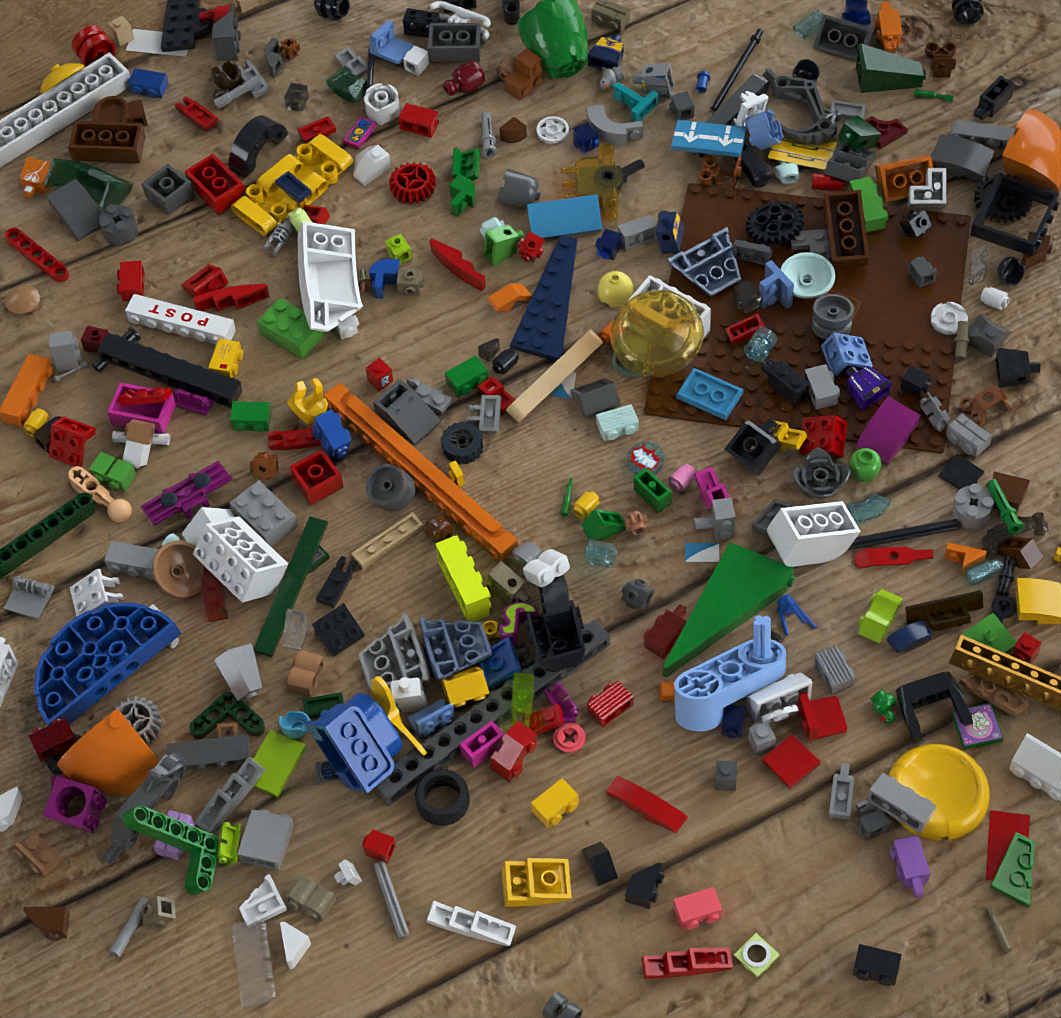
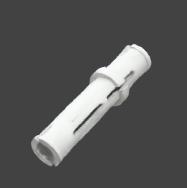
[112,431,170,445]

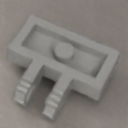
[466,395,501,433]

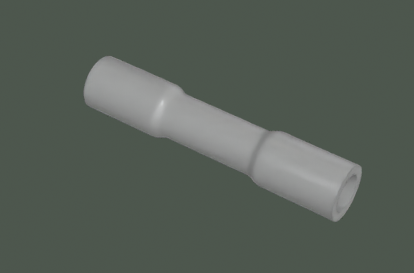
[214,74,263,109]
[109,897,150,958]

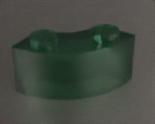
[325,66,367,103]

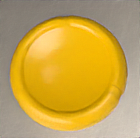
[888,744,990,841]

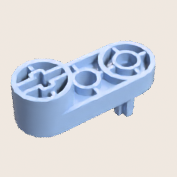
[674,615,786,731]

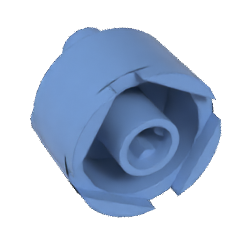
[745,110,783,150]

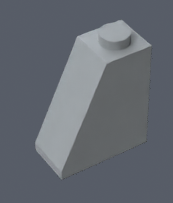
[215,644,262,701]

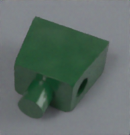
[838,115,882,151]

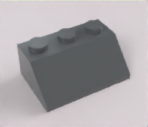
[813,14,875,60]

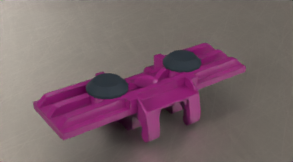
[140,461,232,526]

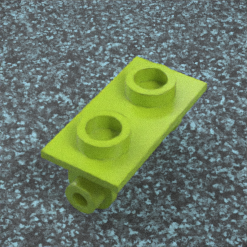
[217,822,241,868]

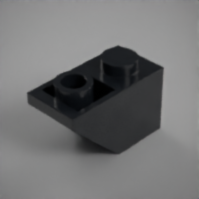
[625,862,665,909]

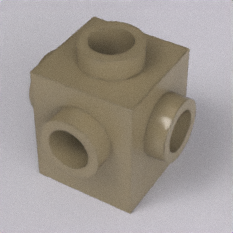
[397,269,424,295]
[142,896,176,929]

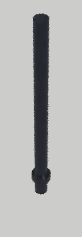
[711,29,763,112]

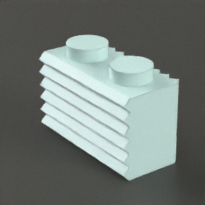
[596,404,639,441]

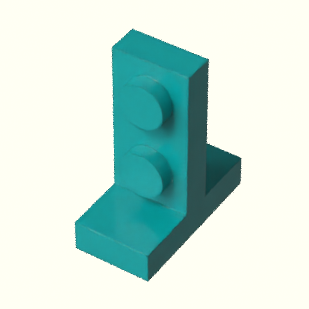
[613,82,658,122]

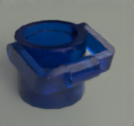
[841,0,871,25]

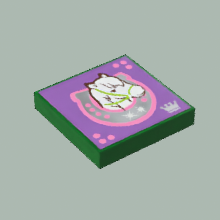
[951,703,1004,750]

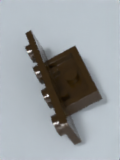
[905,590,983,631]

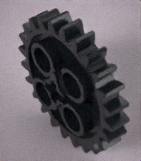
[974,173,1033,224]
[746,200,805,247]

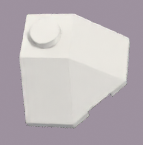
[353,145,391,186]

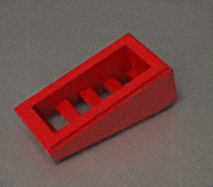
[303,205,330,225]
[725,313,767,344]

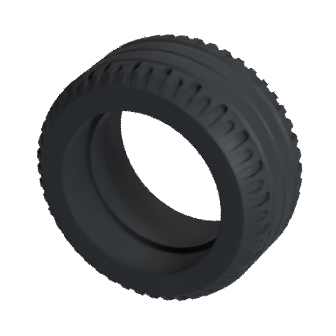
[415,769,470,826]

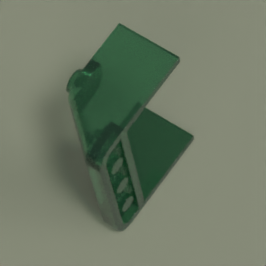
[44,158,134,210]

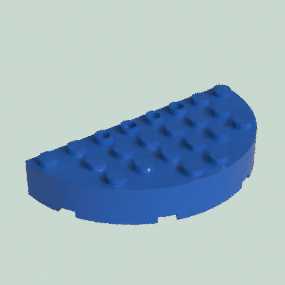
[34,602,181,725]

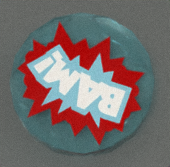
[627,442,664,475]

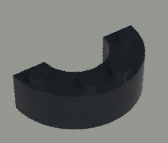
[228,115,288,178]

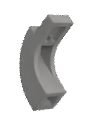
[586,105,643,146]

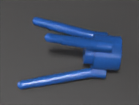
[777,594,817,636]

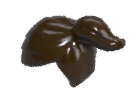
[212,60,241,98]

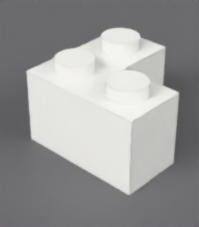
[908,168,946,208]
[182,507,235,546]

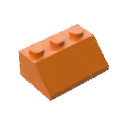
[875,155,933,202]

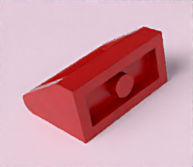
[181,264,229,297]

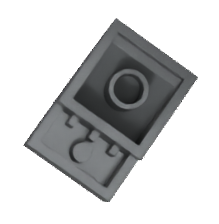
[932,135,994,184]
[824,144,876,182]
[47,179,102,241]

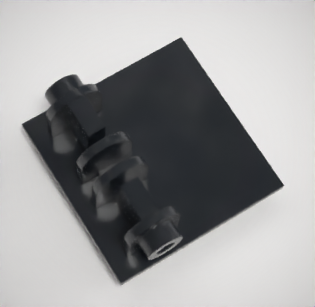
[311,603,366,657]

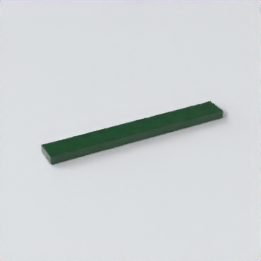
[254,516,328,658]

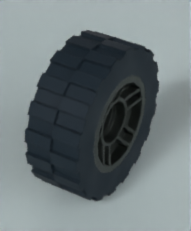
[441,422,483,464]

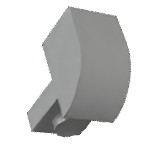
[508,541,543,568]

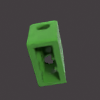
[483,225,525,266]

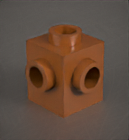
[250,452,279,480]

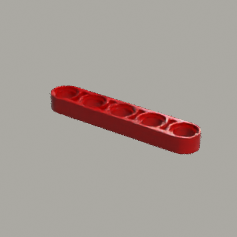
[5,228,69,282]

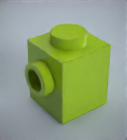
[385,234,412,264]

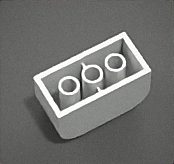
[767,501,861,567]

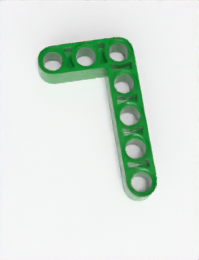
[122,805,219,896]

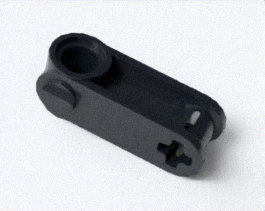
[735,142,772,187]

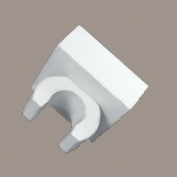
[334,860,362,886]

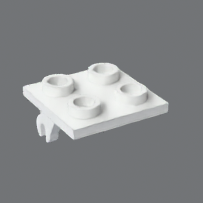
[70,569,124,617]

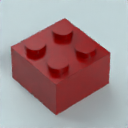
[289,449,344,505]

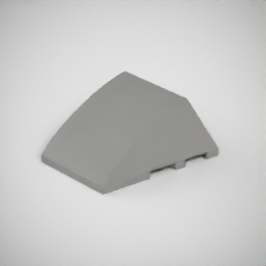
[358,613,431,689]

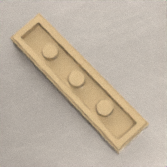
[351,512,424,570]

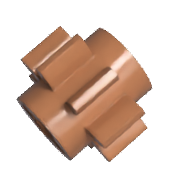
[624,511,649,535]

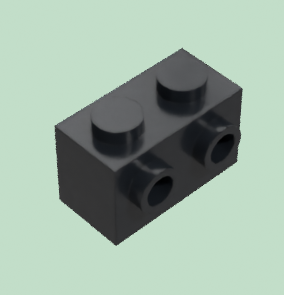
[852,944,902,986]

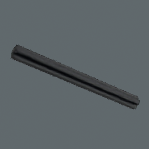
[848,519,960,550]

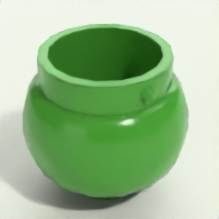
[849,448,881,482]

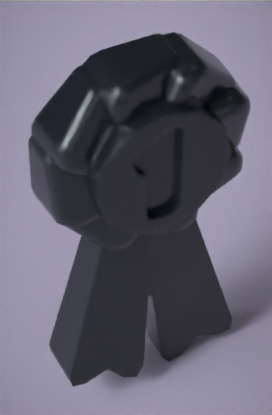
[991,595,1016,623]

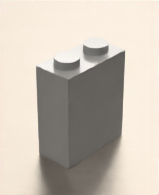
[237,809,294,871]

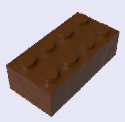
[823,190,869,268]

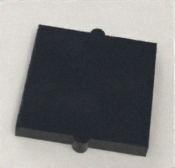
[938,454,984,490]

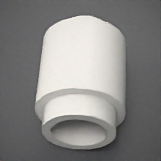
[980,287,1009,310]

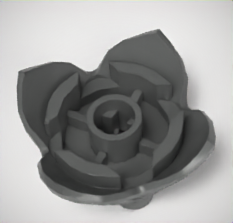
[792,447,851,499]

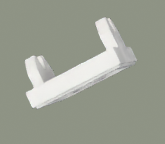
[733,91,768,131]

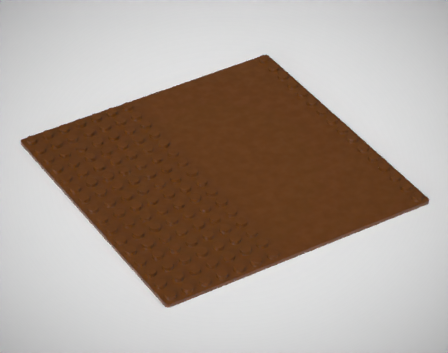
[644,183,971,454]

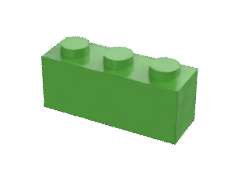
[849,177,888,232]

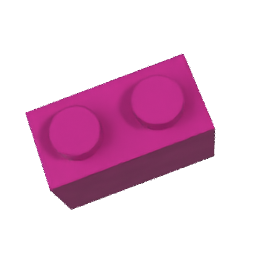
[460,721,504,769]

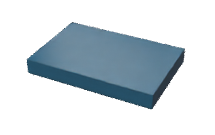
[676,368,744,420]

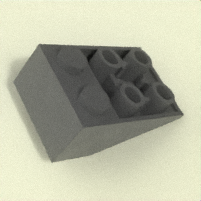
[373,379,441,445]

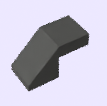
[264,37,283,78]

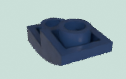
[886,620,933,653]

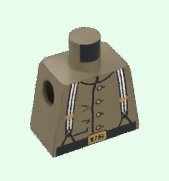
[486,561,531,605]

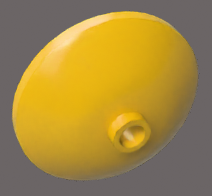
[40,63,85,94]

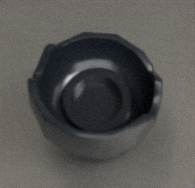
[792,59,820,82]
[997,256,1025,286]

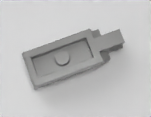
[829,763,854,820]

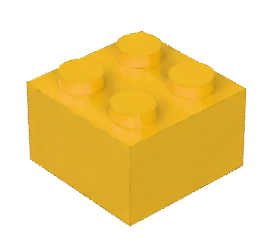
[440,666,489,707]

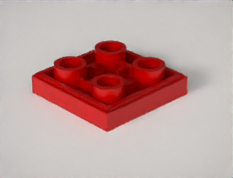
[762,734,820,789]

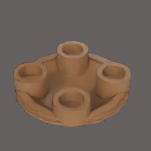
[5,285,40,316]

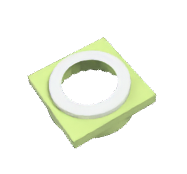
[734,933,780,977]

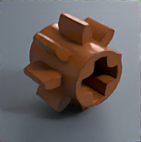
[279,38,301,59]

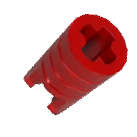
[812,173,844,191]

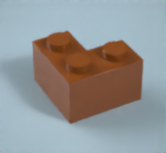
[504,48,543,101]

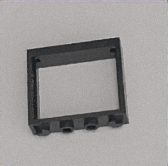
[970,173,1060,256]

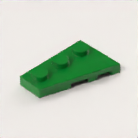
[990,832,1035,908]

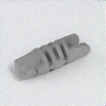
[262,216,293,257]

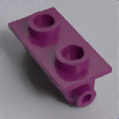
[174,388,214,415]
[543,682,579,722]

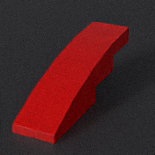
[430,238,486,291]
[193,284,270,312]
[606,776,688,833]
[641,947,733,979]

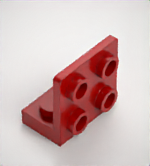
[799,415,847,458]
[49,416,96,467]

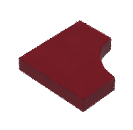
[865,116,908,149]

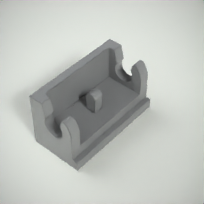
[617,215,658,250]

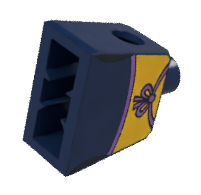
[588,34,624,69]
[656,211,685,254]

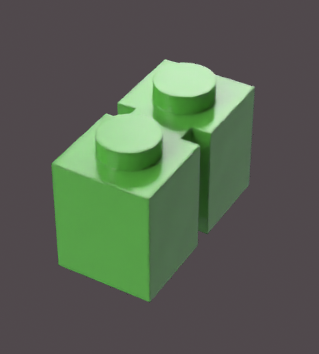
[89,452,136,492]

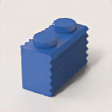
[128,68,169,99]

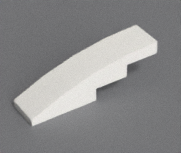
[426,901,516,946]

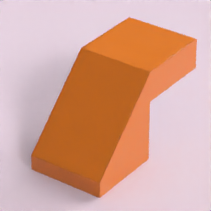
[487,283,532,312]

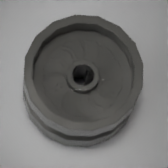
[811,294,854,340]
[366,464,415,511]

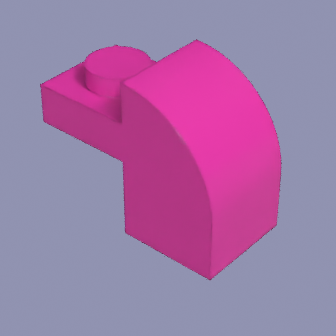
[693,467,729,509]

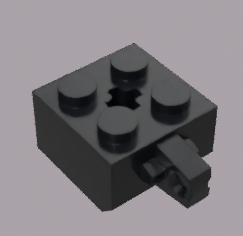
[724,418,782,476]

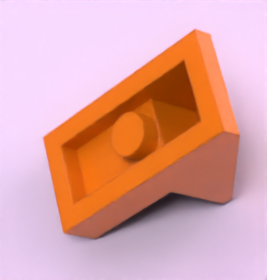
[944,542,987,575]

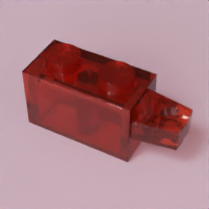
[201,567,229,622]
[643,604,687,659]

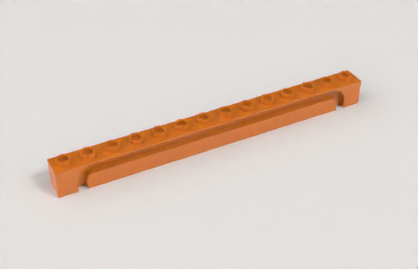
[323,382,519,562]

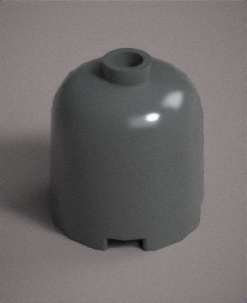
[498,169,541,209]

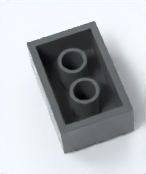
[428,23,481,62]

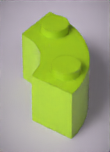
[858,589,903,643]

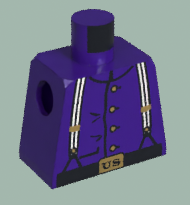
[846,366,891,411]

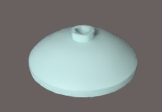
[781,252,835,299]

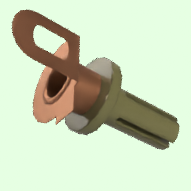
[358,269,371,293]

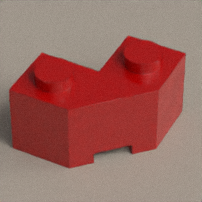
[490,720,537,782]

